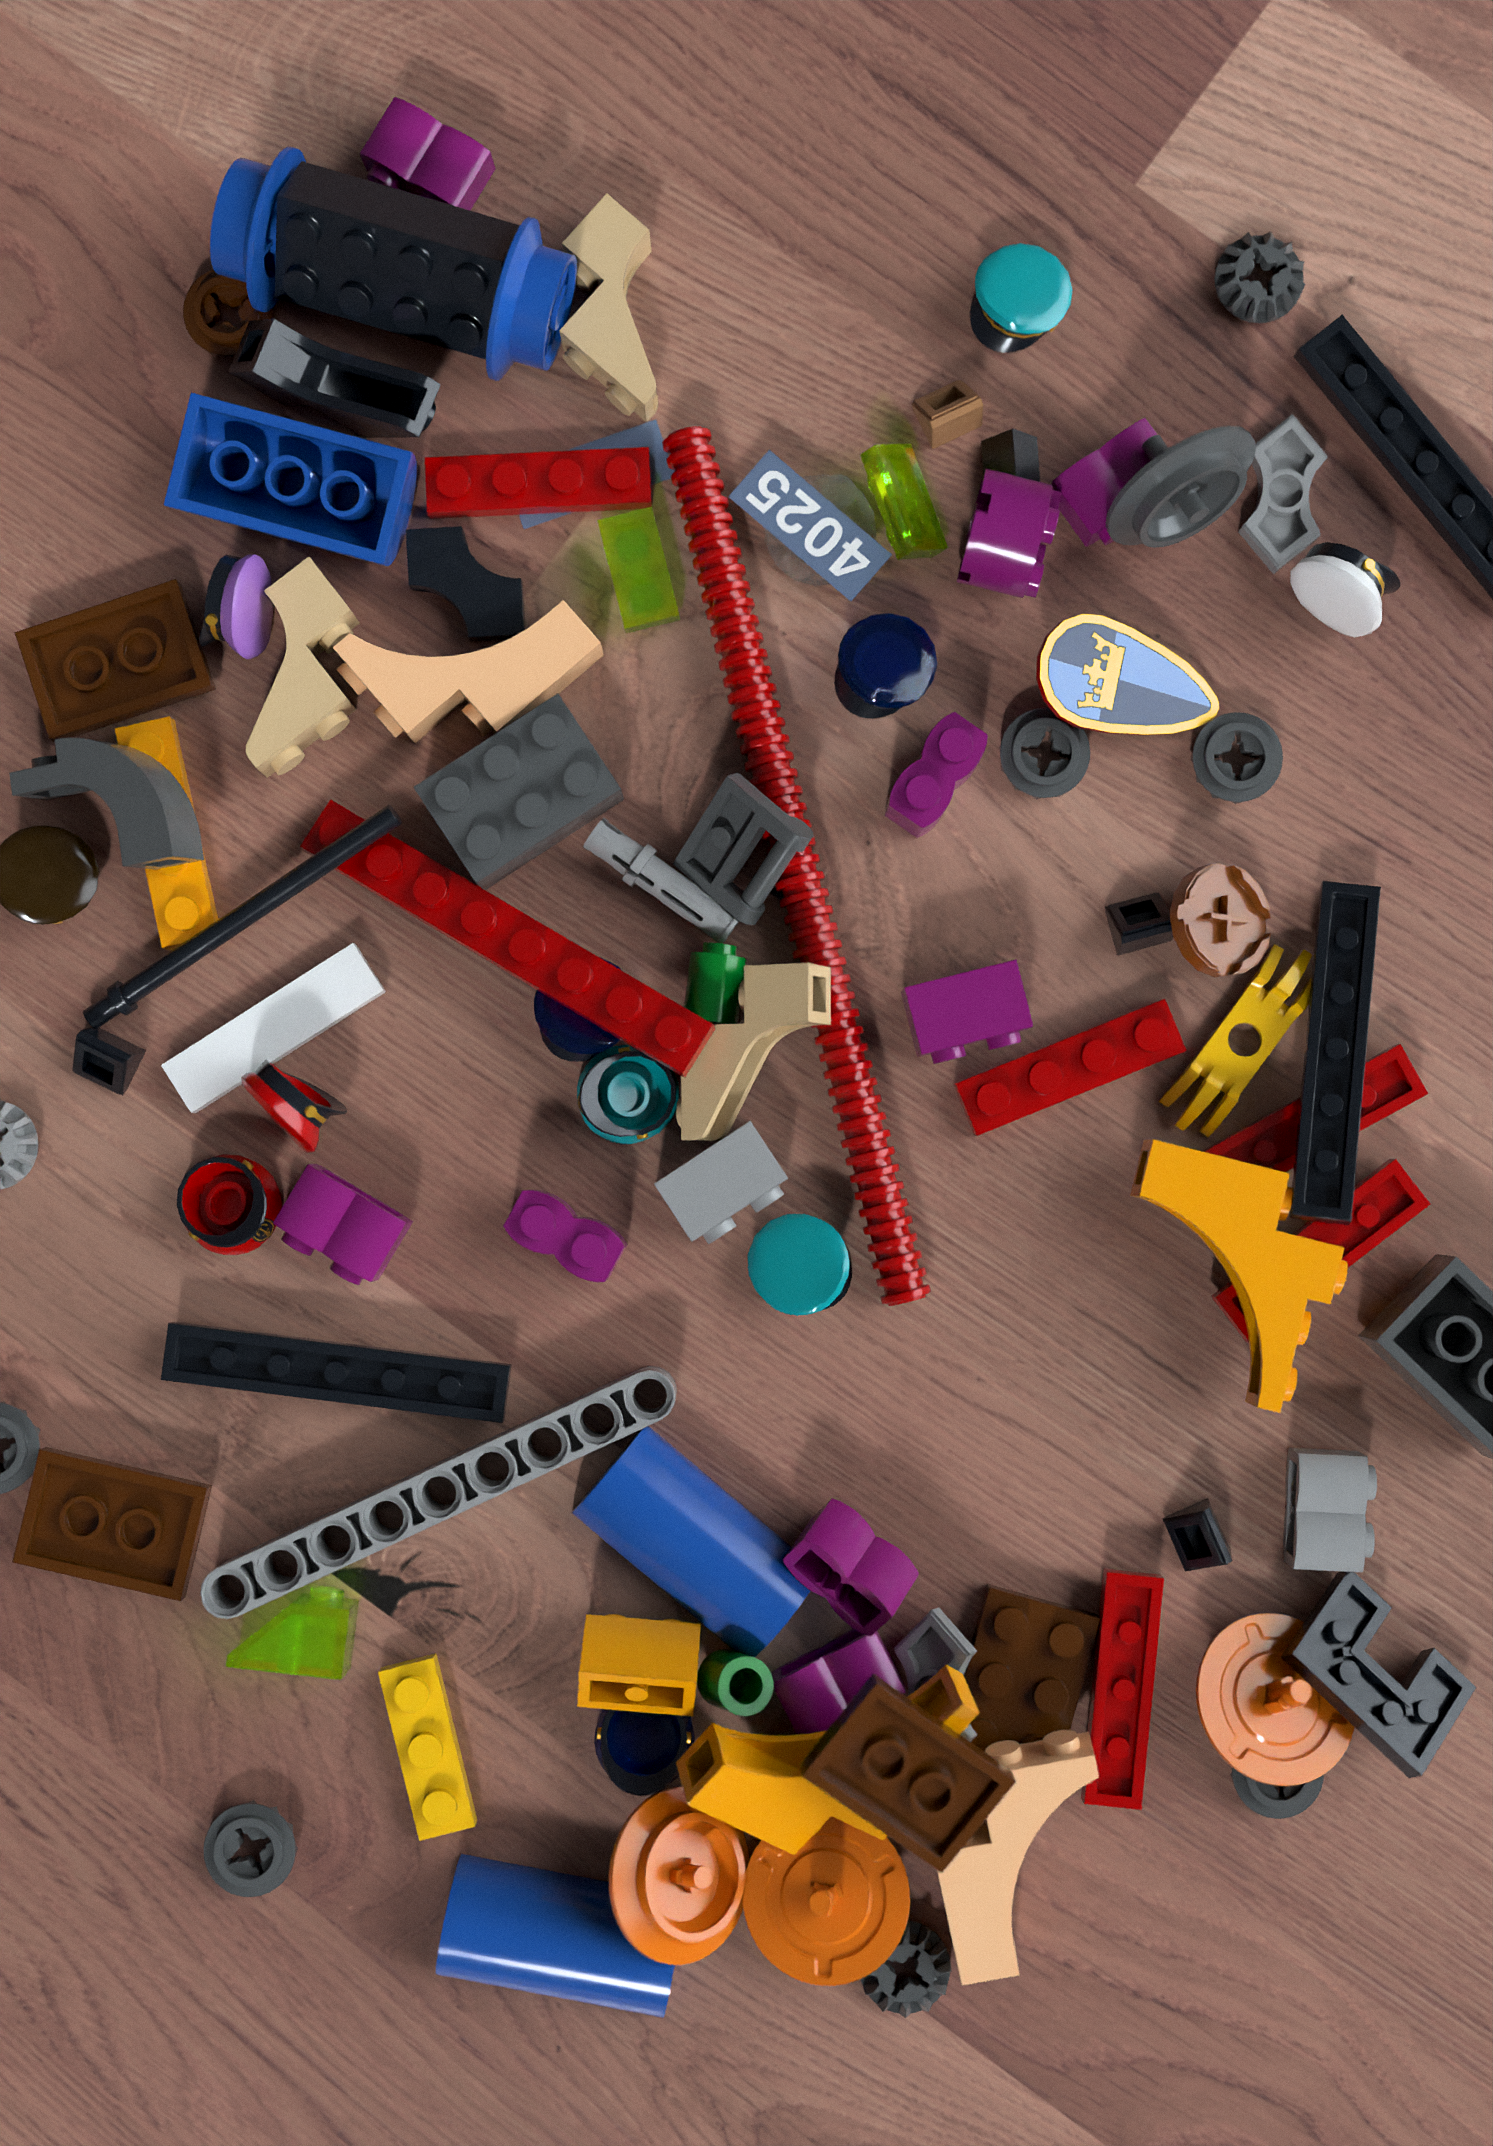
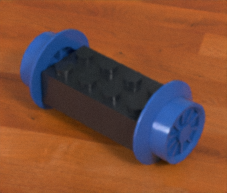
[210,147,577,381]

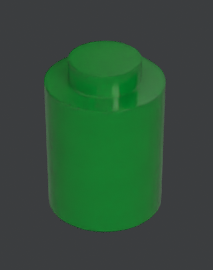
[684,942,747,1024]
[697,1649,774,1716]

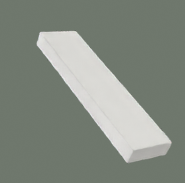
[161,943,386,1114]

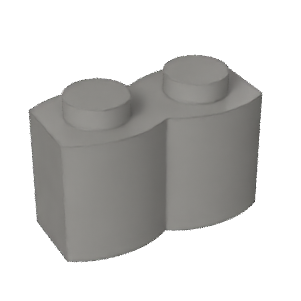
[1283,1448,1377,1572]

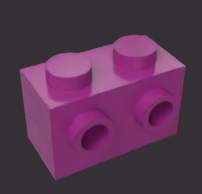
[901,959,1034,1064]

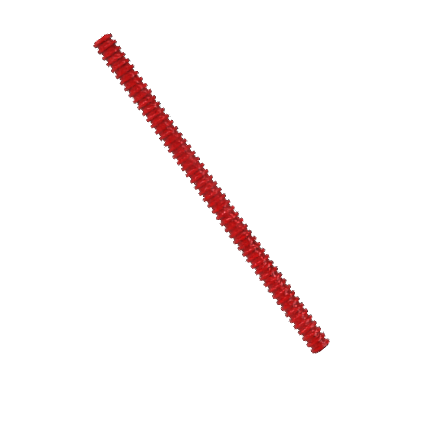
[662,426,931,1306]

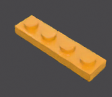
[114,716,218,950]

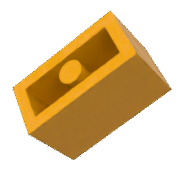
[577,1614,701,1716]

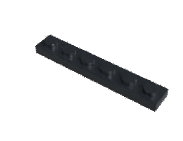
[1294,315,1493,599]
[1289,881,1381,1225]
[161,1322,512,1423]

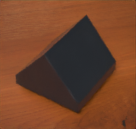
[981,428,1040,482]
[1105,892,1173,956]
[72,1027,147,1096]
[1163,1498,1232,1572]

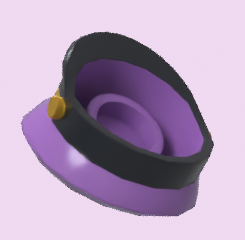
[199,554,273,659]

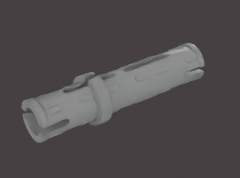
[583,818,739,943]

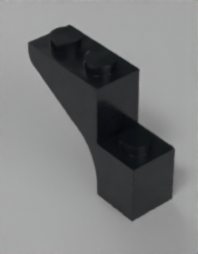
[228,319,441,438]

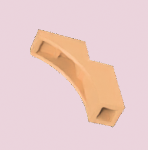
[333,600,604,744]
[937,1730,1099,1985]

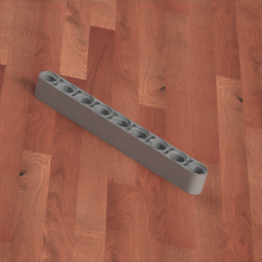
[200,1366,677,1619]

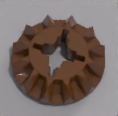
[183,270,274,358]

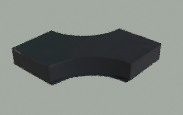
[406,526,526,642]

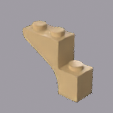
[559,193,658,422]
[246,557,359,778]
[676,963,831,1141]

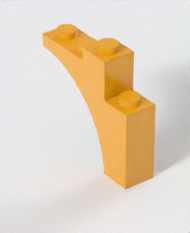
[1130,1139,1348,1413]
[676,1664,980,1855]

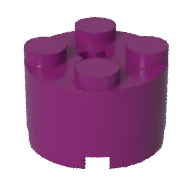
[956,468,1062,598]

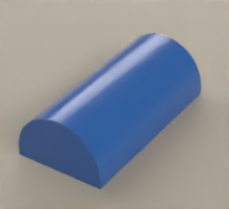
[164,392,417,566]
[571,1426,811,1657]
[435,1854,675,2018]

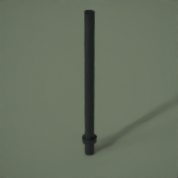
[83,805,402,1029]

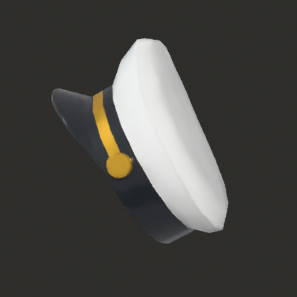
[1290,542,1400,637]

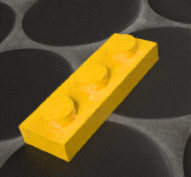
[378,1653,478,1841]

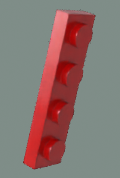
[424,447,652,519]
[953,999,1187,1136]
[1202,1044,1428,1172]
[1211,1159,1431,1343]
[1081,1568,1164,1810]

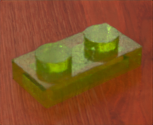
[860,444,948,560]
[597,506,680,634]

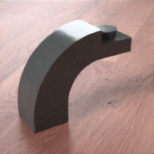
[9,738,204,870]

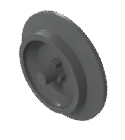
[1105,426,1256,548]

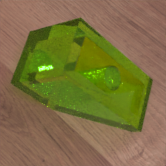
[226,1586,359,1680]

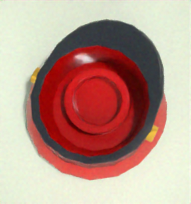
[241,1059,347,1153]
[176,1154,282,1255]

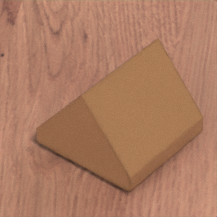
[911,380,983,450]

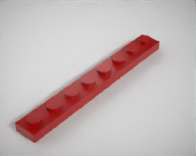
[300,799,715,1078]

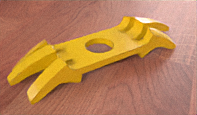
[1158,944,1312,1138]

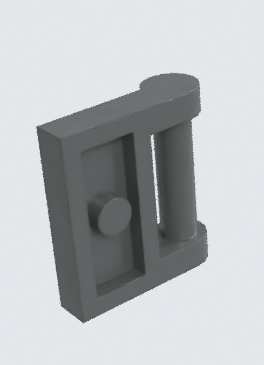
[673,773,814,925]

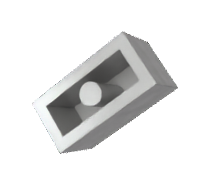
[654,1121,788,1244]

